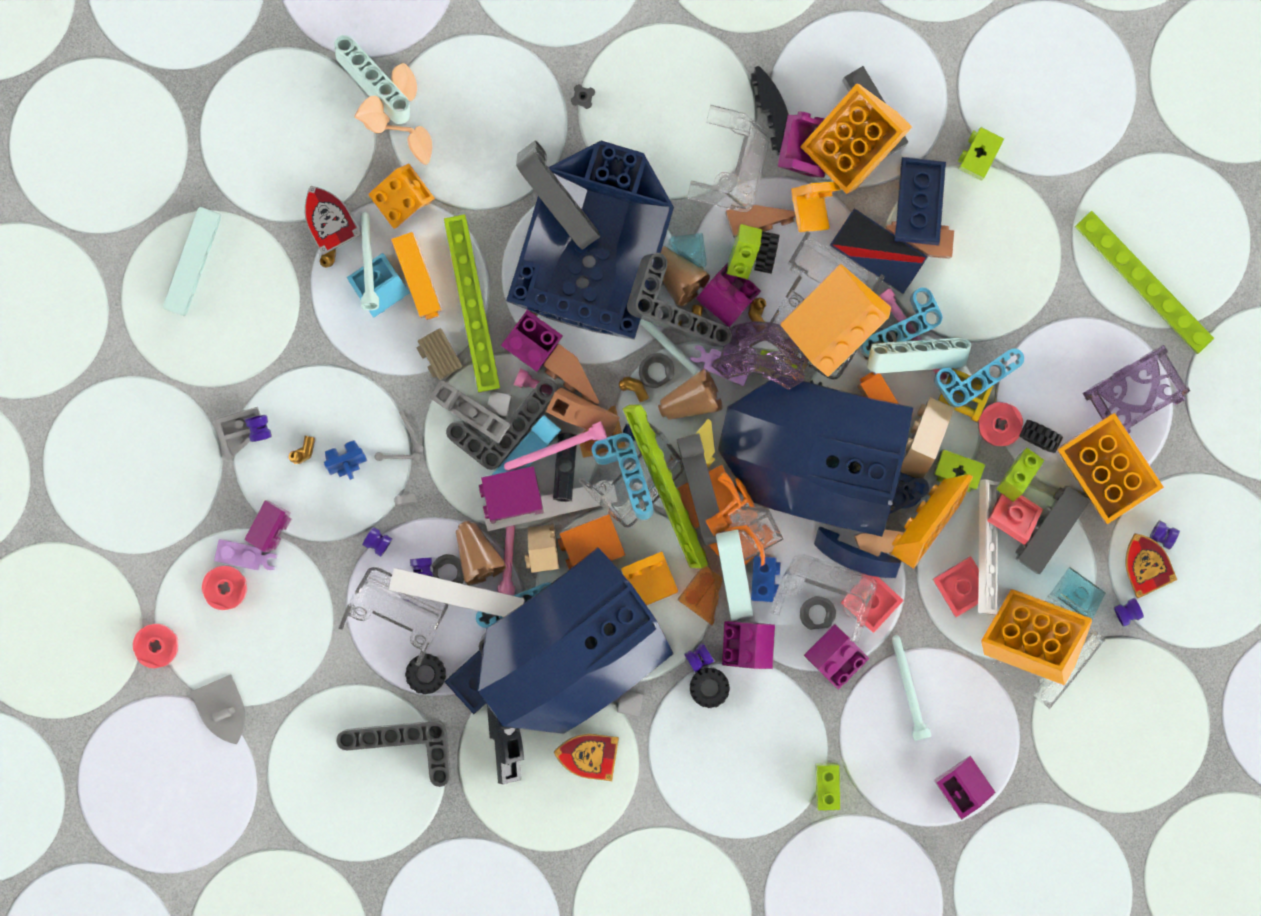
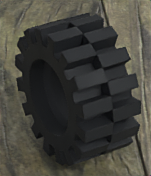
[754,231,780,274]
[1019,420,1063,453]
[405,654,446,694]
[690,667,730,708]

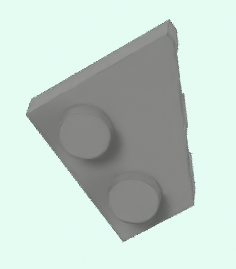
[215,407,261,461]

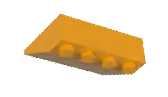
[800,83,912,194]
[780,263,891,377]
[1057,413,1164,524]
[892,474,973,569]
[981,589,1092,685]

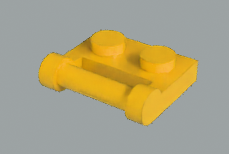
[938,368,994,422]

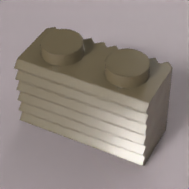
[416,328,463,380]

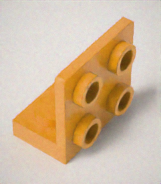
[369,164,435,229]
[791,182,841,232]
[621,551,678,606]

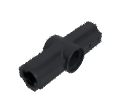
[553,433,577,502]

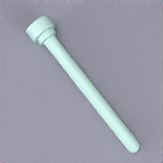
[361,212,379,311]
[640,319,701,375]
[892,635,931,741]

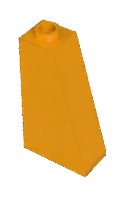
[391,232,442,320]

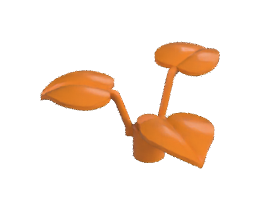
[706,472,765,566]

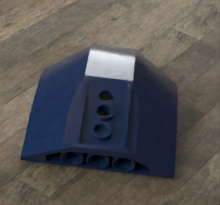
[506,140,674,340]
[718,374,913,537]
[477,547,674,734]

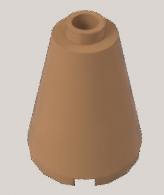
[661,246,710,306]
[658,369,723,420]
[455,521,507,585]

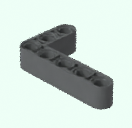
[516,140,600,250]
[627,253,732,346]
[446,379,558,470]
[677,433,725,546]
[336,721,451,787]

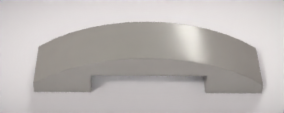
[430,379,511,443]

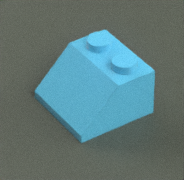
[347,253,410,318]

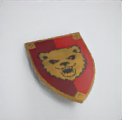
[1125,533,1177,599]
[554,734,619,781]

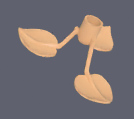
[354,63,432,165]

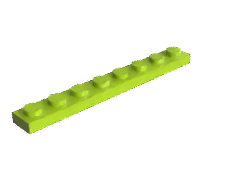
[1075,211,1215,354]
[444,214,500,393]
[623,405,708,569]

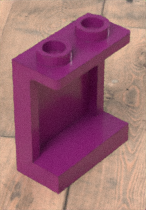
[777,111,825,178]
[479,466,544,524]

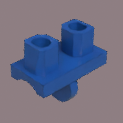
[324,440,367,480]

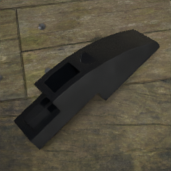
[751,66,789,155]
[487,705,524,785]

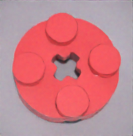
[978,402,1023,446]
[202,566,247,610]
[133,624,178,668]

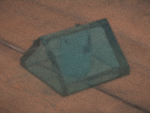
[668,233,707,270]
[1050,567,1106,620]

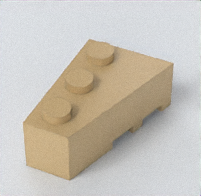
[900,397,954,478]
[525,524,560,573]

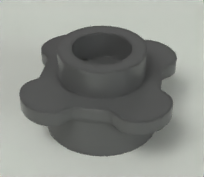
[571,84,595,109]

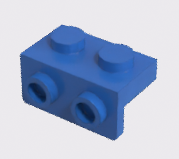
[751,556,781,602]

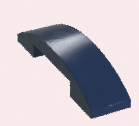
[814,526,902,578]

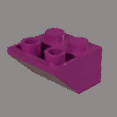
[696,262,761,328]
[501,310,563,373]
[244,500,292,552]
[722,621,775,669]
[804,624,869,690]
[934,756,996,820]

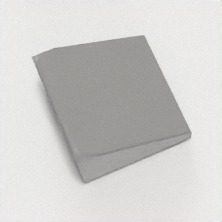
[486,391,512,417]
[617,691,644,717]

